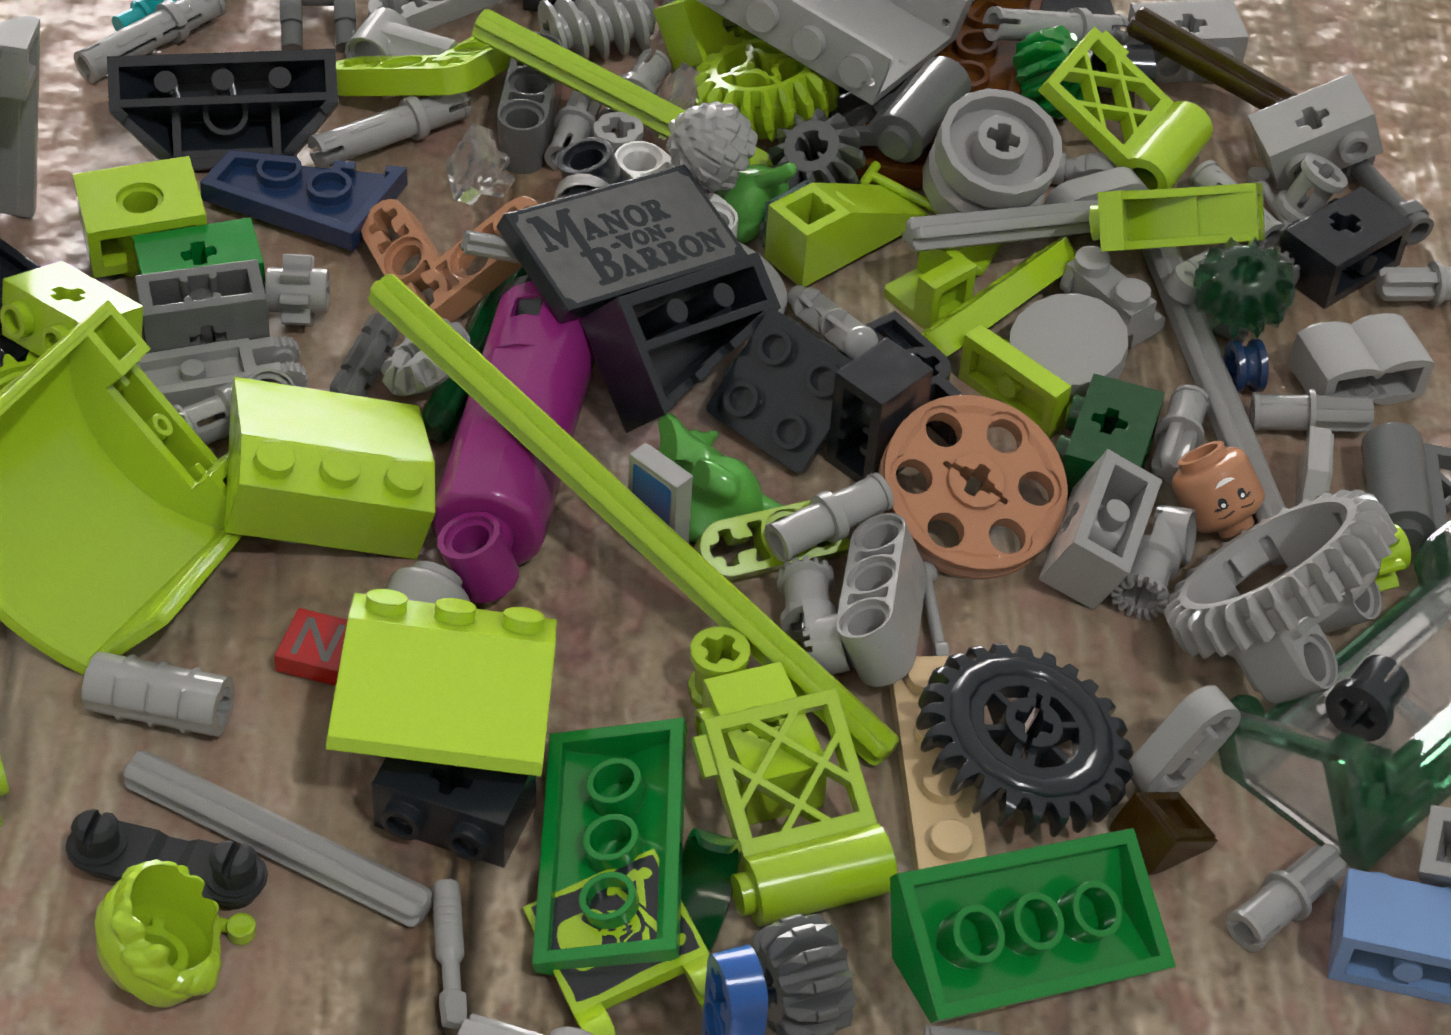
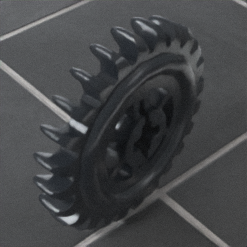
[916,643,1134,837]

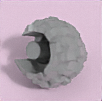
[666,101,758,193]

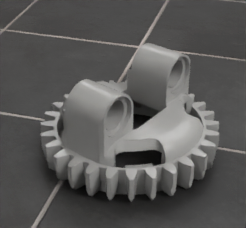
[1164,489,1398,704]

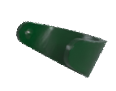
[681,828,741,954]

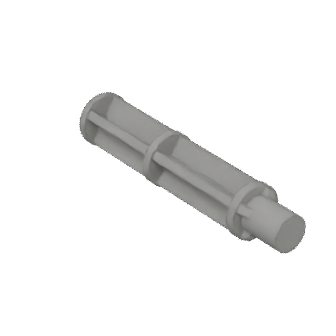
[787,285,878,360]

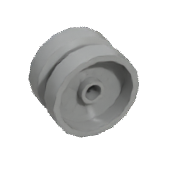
[922,88,1063,214]

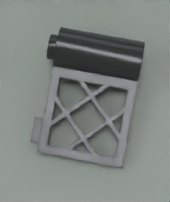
[828,56,971,163]
[1361,422,1451,553]

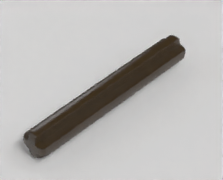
[1126,7,1298,110]

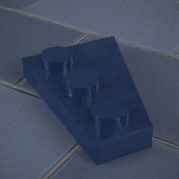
[200,150,408,251]

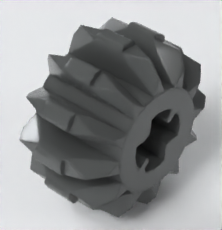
[769,107,866,194]
[752,913,857,1035]

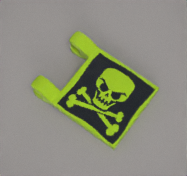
[523,848,710,1035]

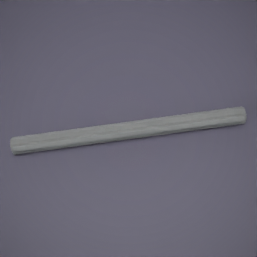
[1141,247,1286,566]

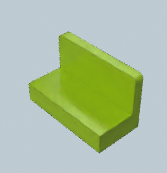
[958,324,1073,439]

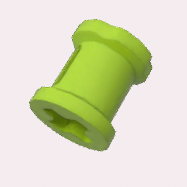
[687,626,751,709]

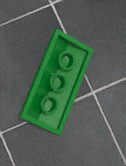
[532,717,687,975]
[890,828,1176,1024]

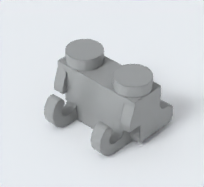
[1059,246,1166,348]

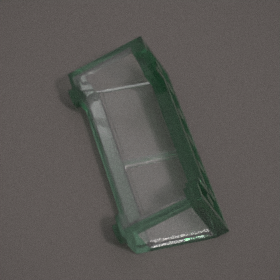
[1218,520,1451,871]

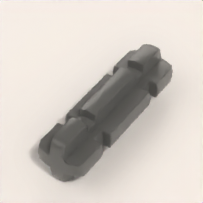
[329,312,398,397]

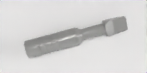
[432,879,467,1030]

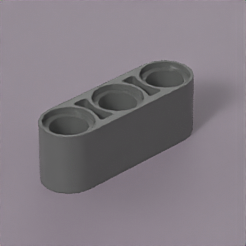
[497,32,562,174]

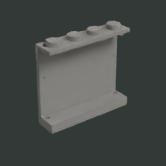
[697,0,973,105]

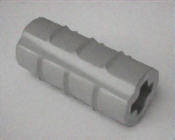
[81,651,235,737]

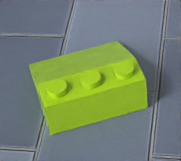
[224,376,435,560]
[326,589,557,777]

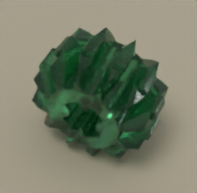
[1193,236,1296,339]

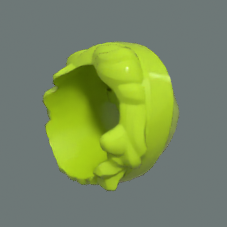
[95,859,222,1008]

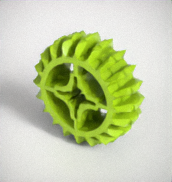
[693,37,840,142]

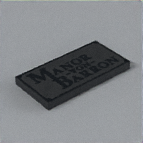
[496,165,748,323]

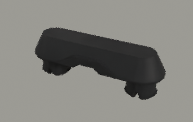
[65,809,268,909]

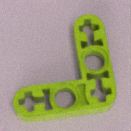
[336,36,511,96]

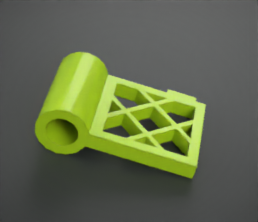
[1038,26,1213,190]
[691,688,898,927]

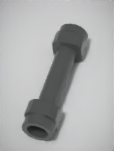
[1341,156,1434,245]

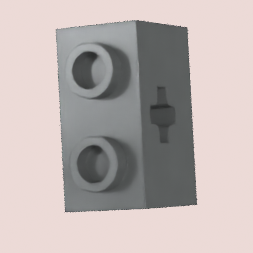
[135,259,270,353]

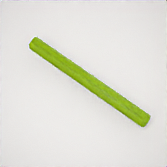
[472,9,773,168]

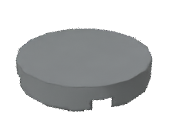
[1009,293,1128,398]

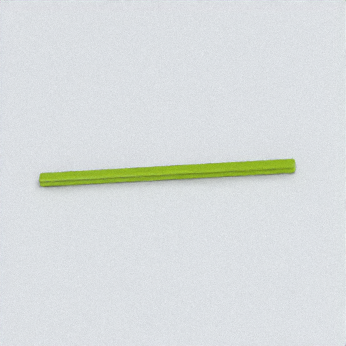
[368,274,899,766]

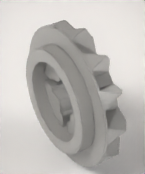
[380,319,470,396]

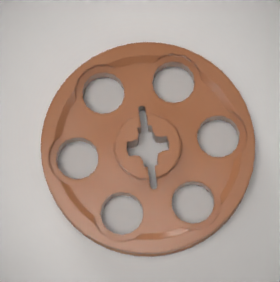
[878,395,1068,579]

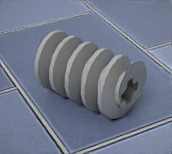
[537,0,656,60]

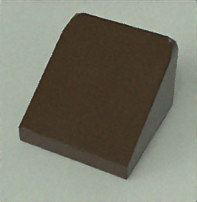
[1110,792,1218,875]

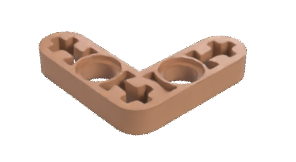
[361,196,538,323]

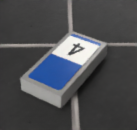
[626,443,693,554]

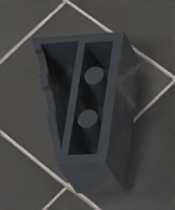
[580,252,781,433]

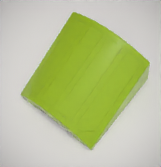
[0,299,243,676]

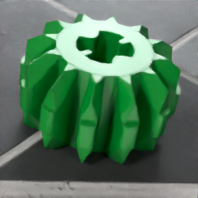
[1013,25,1093,120]

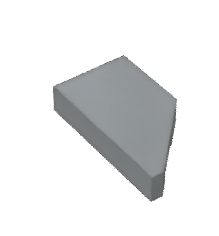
[1295,426,1334,506]

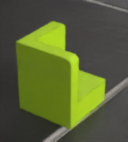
[884,248,977,330]

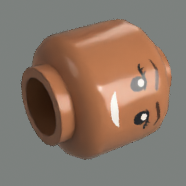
[1171,441,1265,539]

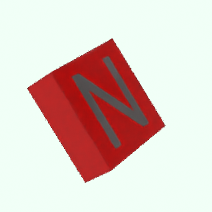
[274,608,348,686]

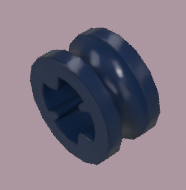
[1223,339,1269,393]

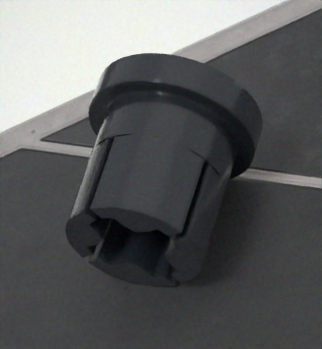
[1325,655,1410,742]

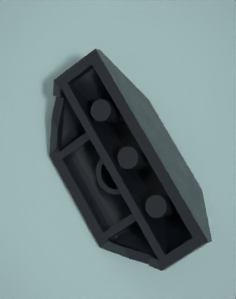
[107,49,338,172]

